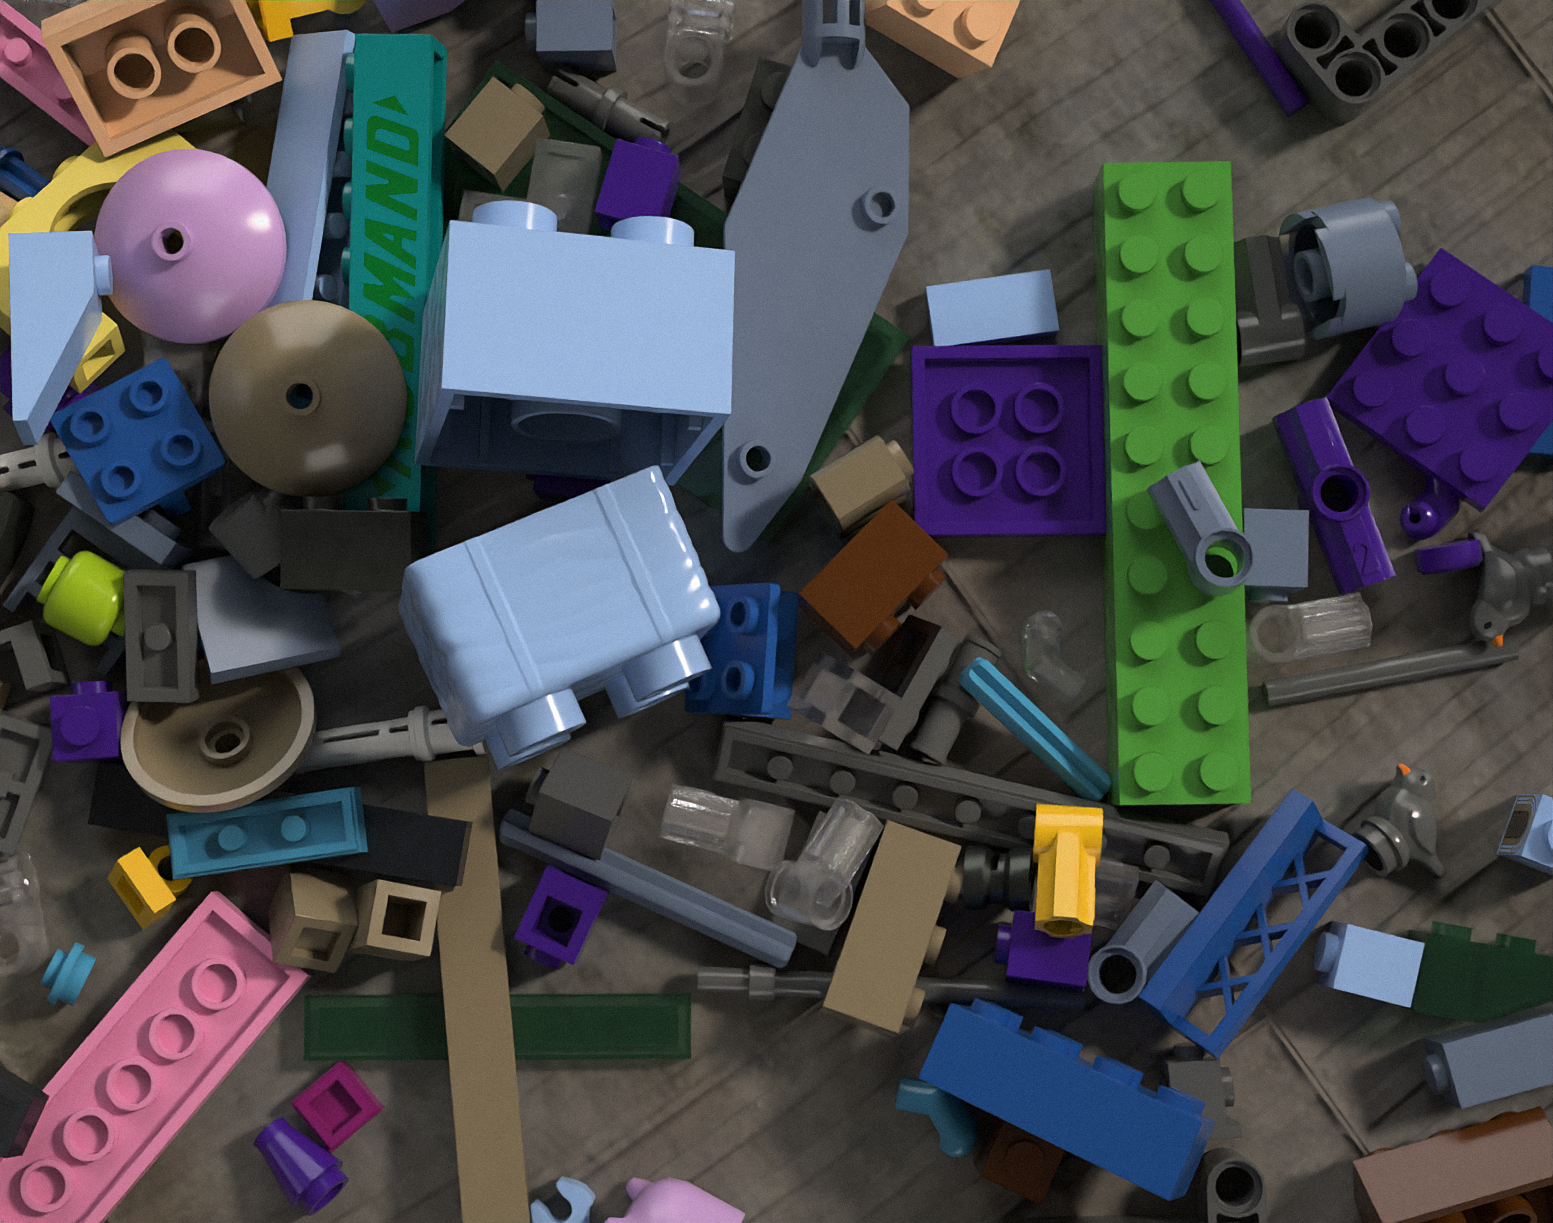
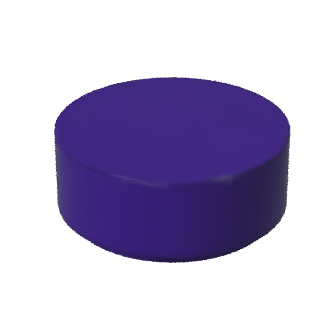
[1414,538,1483,575]

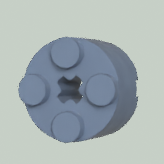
[1279,197,1418,340]

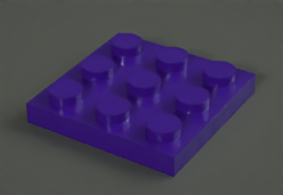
[1326,248,1553,512]
[910,345,1106,538]

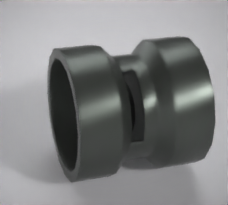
[963,846,1035,912]

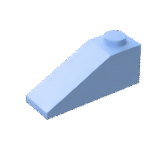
[8,231,113,445]

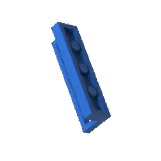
[1139,789,1369,1060]

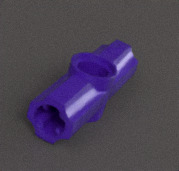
[1272,397,1396,596]

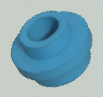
[40,942,97,1006]

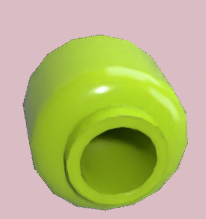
[36,551,127,646]

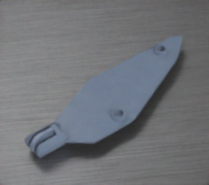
[722,0,909,552]

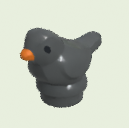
[1468,529,1553,647]
[1352,763,1447,879]

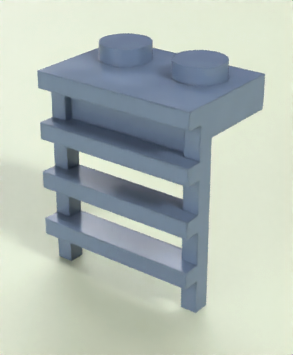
[2,471,200,677]

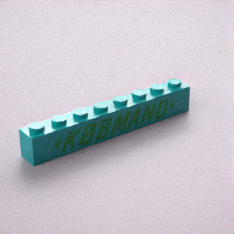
[341,34,447,556]

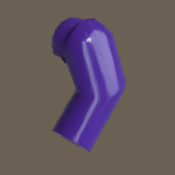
[1399,474,1461,540]

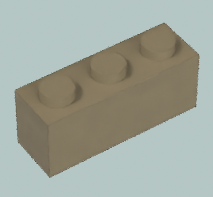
[820,820,964,1039]

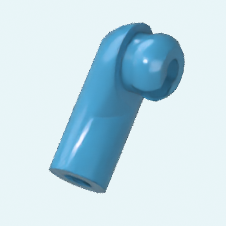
[894,1077,979,1157]

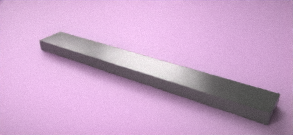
[711,715,1229,898]

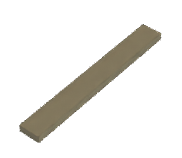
[423,755,530,1223]

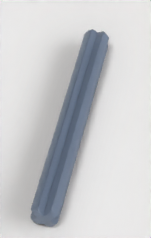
[498,807,797,968]

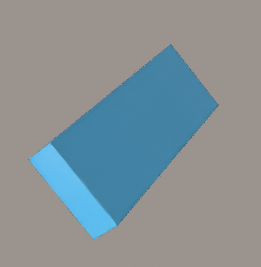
[166,787,368,879]

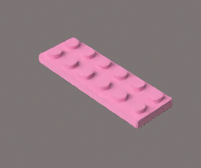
[0,891,314,1223]

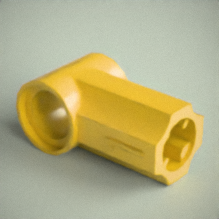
[1033,803,1103,939]

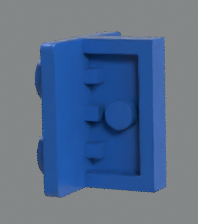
[50,358,227,526]
[684,583,798,720]

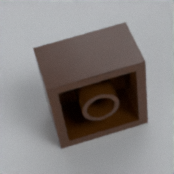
[798,499,949,658]

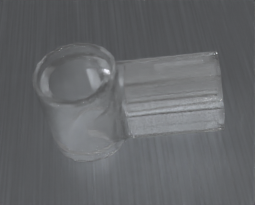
[1245,592,1373,669]
[659,784,796,873]
[765,798,884,930]

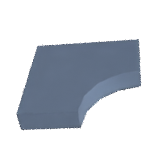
[182,555,340,684]

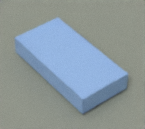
[924,269,1059,346]

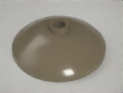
[209,300,408,497]
[120,649,317,813]

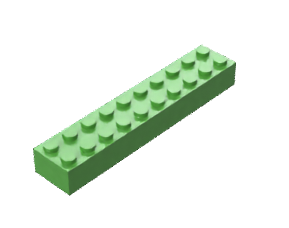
[1093,161,1251,805]

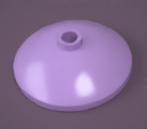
[94,149,287,344]

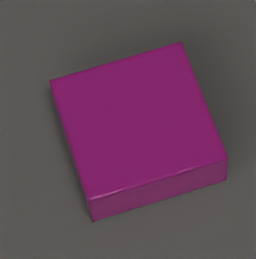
[290,1058,385,1153]

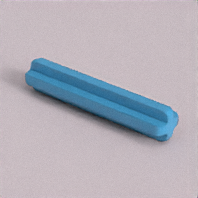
[958,657,1112,802]

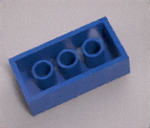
[918,998,1217,1201]

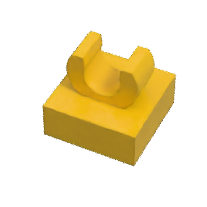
[107,845,193,930]

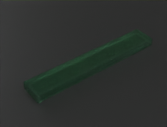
[303,992,692,1061]

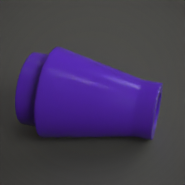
[253,1117,349,1216]

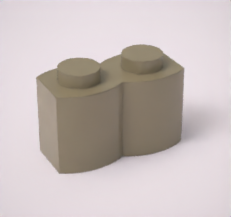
[809,435,914,540]

